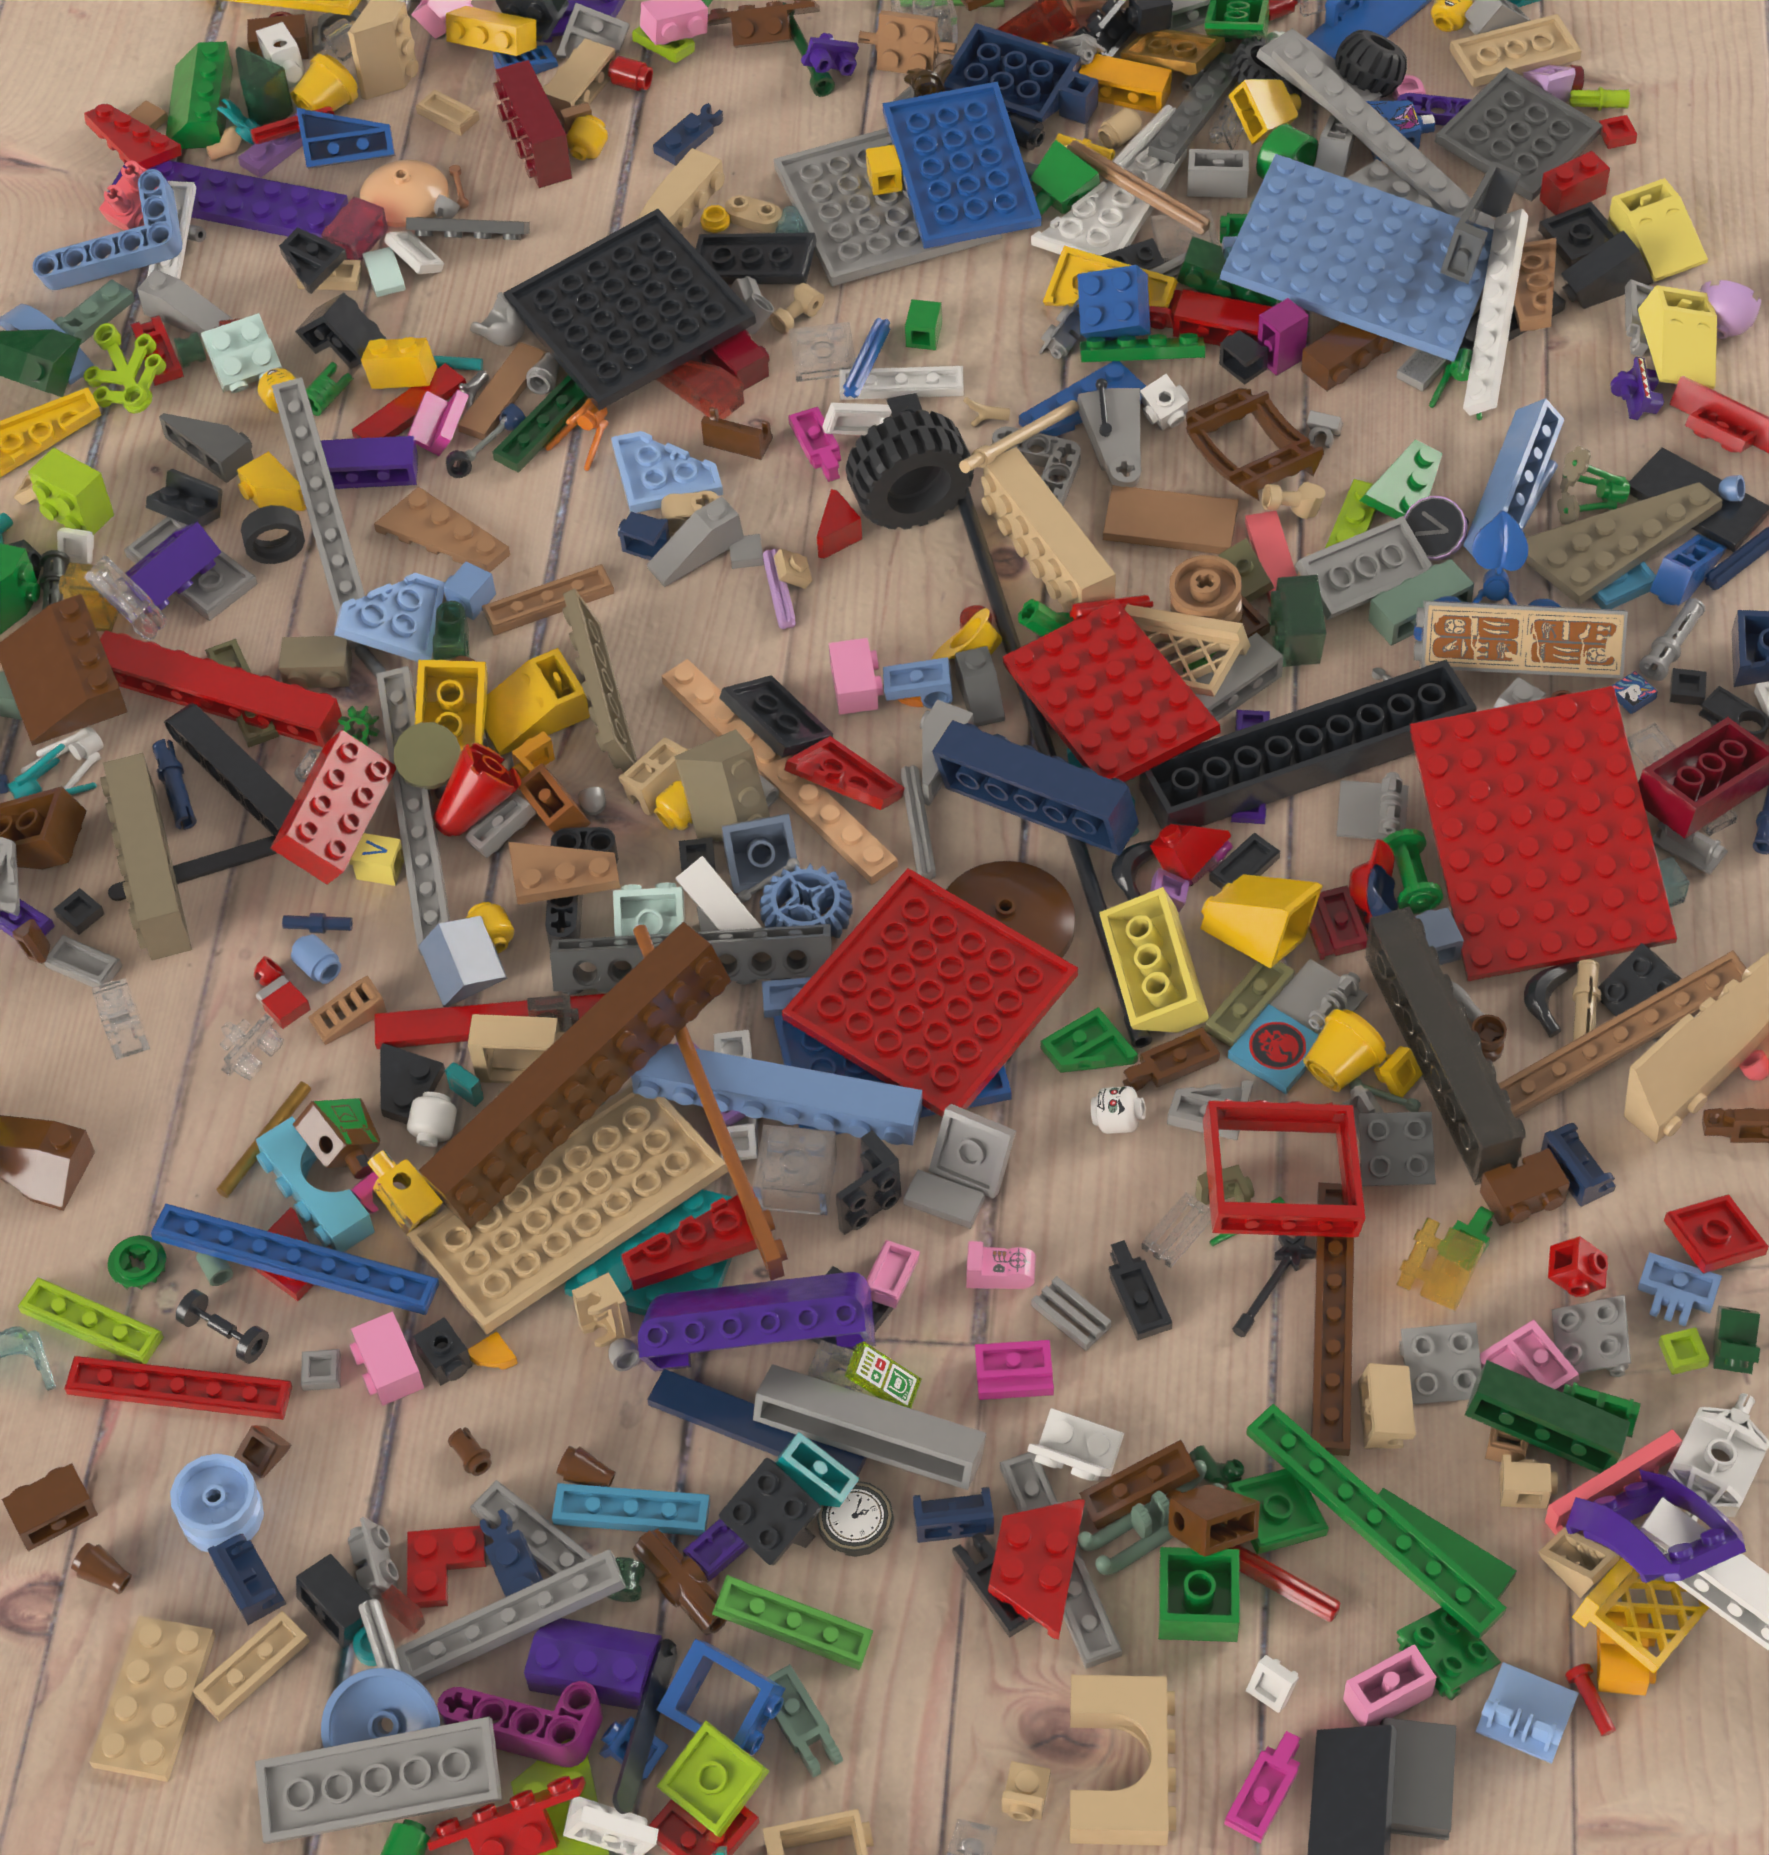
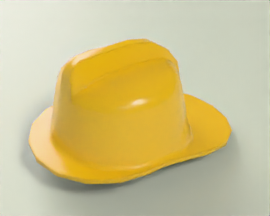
[931,608,1002,660]

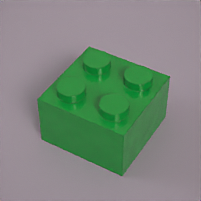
[1158,1547,1240,1642]

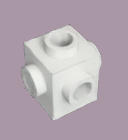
[1140,374,1190,431]

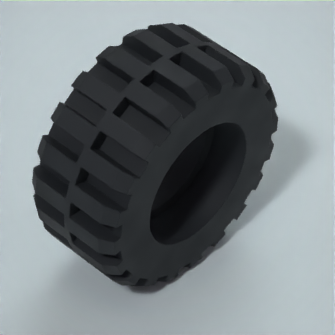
[846,410,974,530]

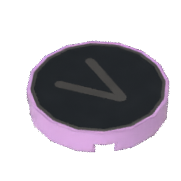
[1404,496,1468,561]

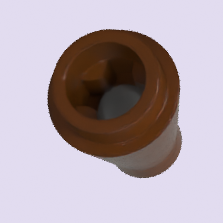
[556,1446,616,1487]
[71,1543,132,1594]

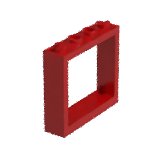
[1203,1099,1366,1237]

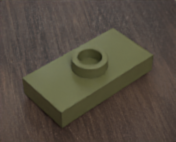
[1219,538,1275,603]

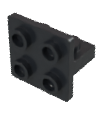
[496,0,569,42]
[1072,0,1135,57]
[719,1458,821,1566]

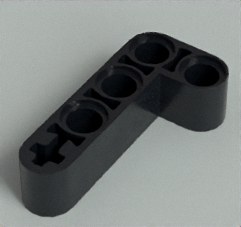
[545,827,619,949]

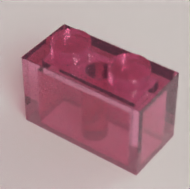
[321,196,388,261]

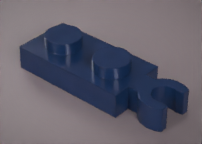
[653,103,723,166]
[480,1509,543,1597]

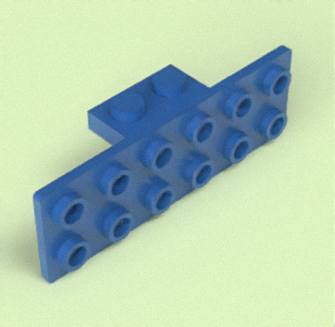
[1306,0,1432,59]

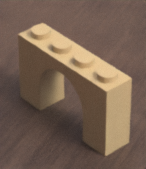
[1070,1675,1176,1846]

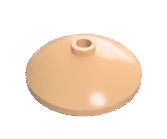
[360,160,449,227]

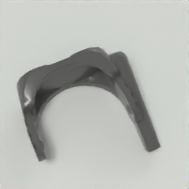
[312,9,361,52]

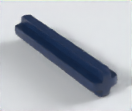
[1705,527,1769,590]

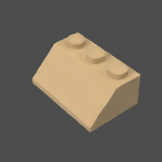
[348,0,419,100]

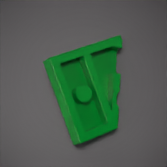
[1040,1007,1138,1073]

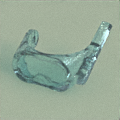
[0,1326,56,1391]

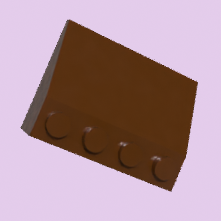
[0,594,128,746]

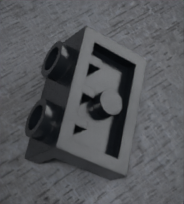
[146,469,222,527]

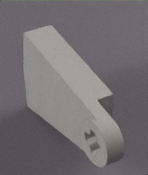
[1077,388,1141,487]

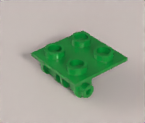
[1396,1607,1501,1700]

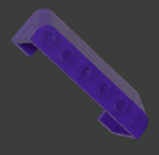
[638,1272,876,1372]

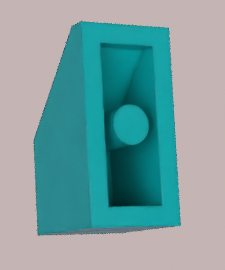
[775,1432,860,1507]

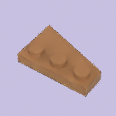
[508,842,620,905]

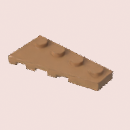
[1513,238,1556,332]
[374,486,510,572]

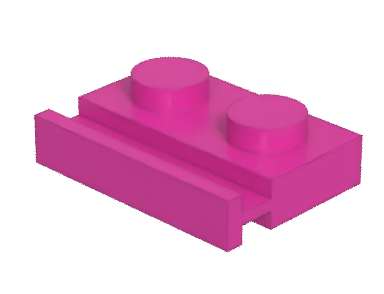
[975,1340,1054,1400]

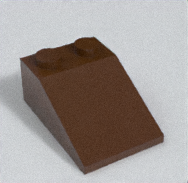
[0,786,87,870]

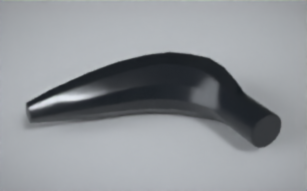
[1111,840,1156,901]
[1524,961,1580,1037]

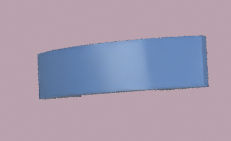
[0,304,94,385]

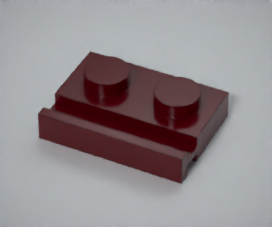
[1308,885,1369,960]

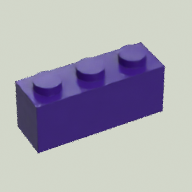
[321,436,418,489]

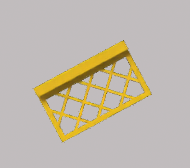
[1572,1557,1709,1673]

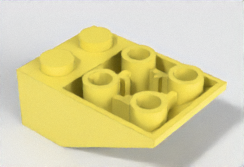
[1608,178,1708,282]
[1638,285,1717,389]

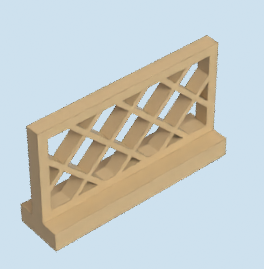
[1125,605,1251,697]

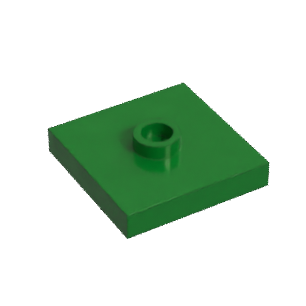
[1226,1469,1329,1555]

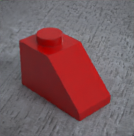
[1150,824,1232,880]

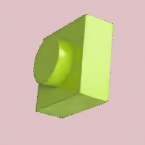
[1658,1327,1710,1375]

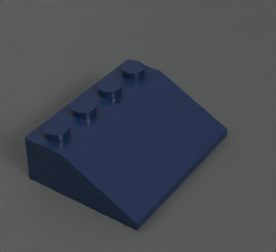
[944,23,1081,122]

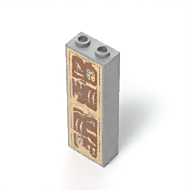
[1414,600,1628,678]

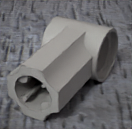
[731,276,774,334]

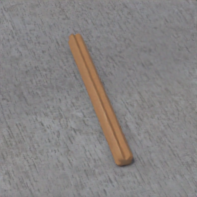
[1067,140,1211,235]

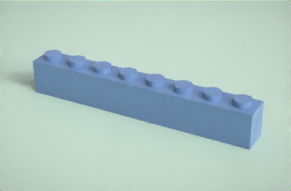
[631,1044,922,1146]

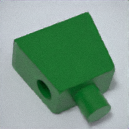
[1030,140,1101,216]

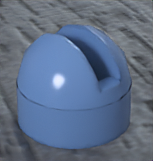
[1718,475,1745,501]

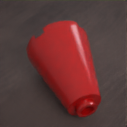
[433,743,521,837]

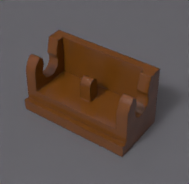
[701,407,773,460]

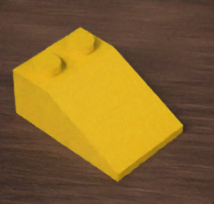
[415,660,488,751]

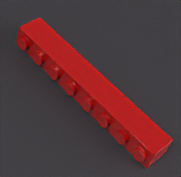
[100,630,342,748]

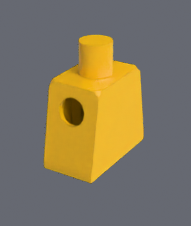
[1228,79,1301,144]

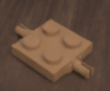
[858,10,957,74]

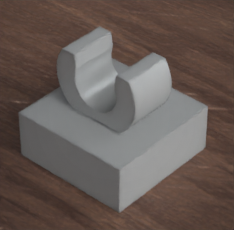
[1307,410,1343,448]

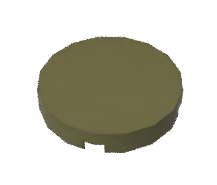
[393,722,461,789]

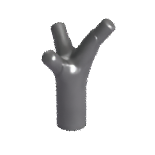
[453,370,489,411]

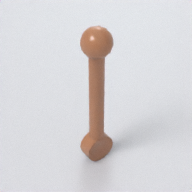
[449,165,469,209]

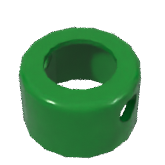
[1256,124,1319,180]

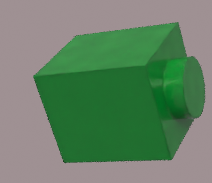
[905,299,942,350]

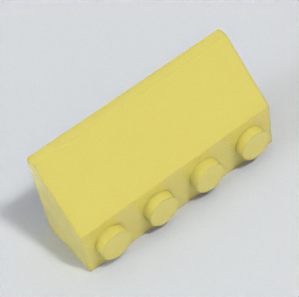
[1099,887,1209,1033]

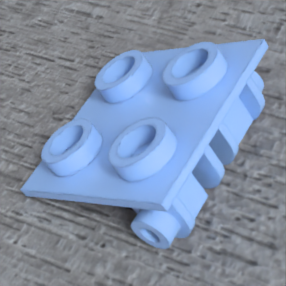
[1475,1662,1579,1764]

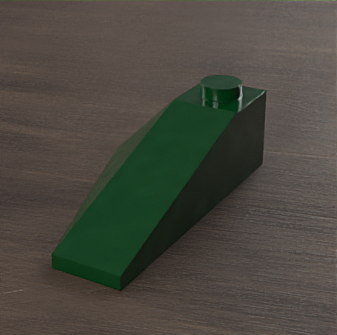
[0,329,82,397]

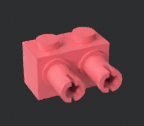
[99,161,159,231]

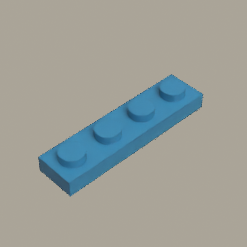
[552,1483,710,1536]

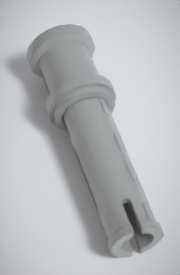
[1639,598,1705,681]

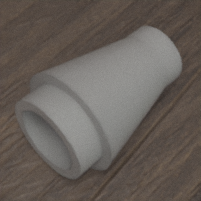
[526,352,560,395]

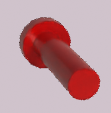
[1565,1663,1616,1736]

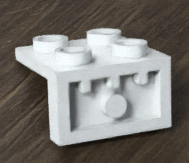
[1027,1408,1124,1481]

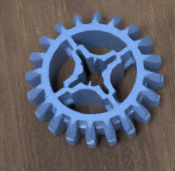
[760,863,853,941]

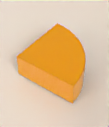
[468,1331,518,1369]

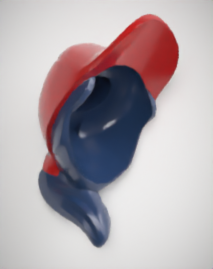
[1349,839,1411,935]

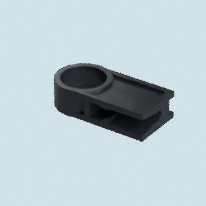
[1698,686,1769,741]

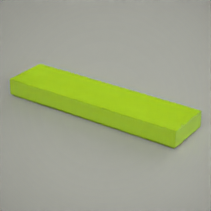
[18,1277,164,1364]

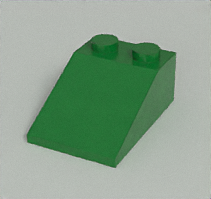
[1204,0,1269,43]
[0,543,41,635]

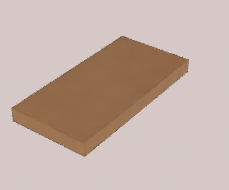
[1103,485,1239,554]

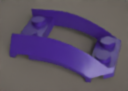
[1566,1469,1746,1583]

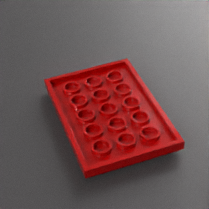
[1002,600,1221,782]

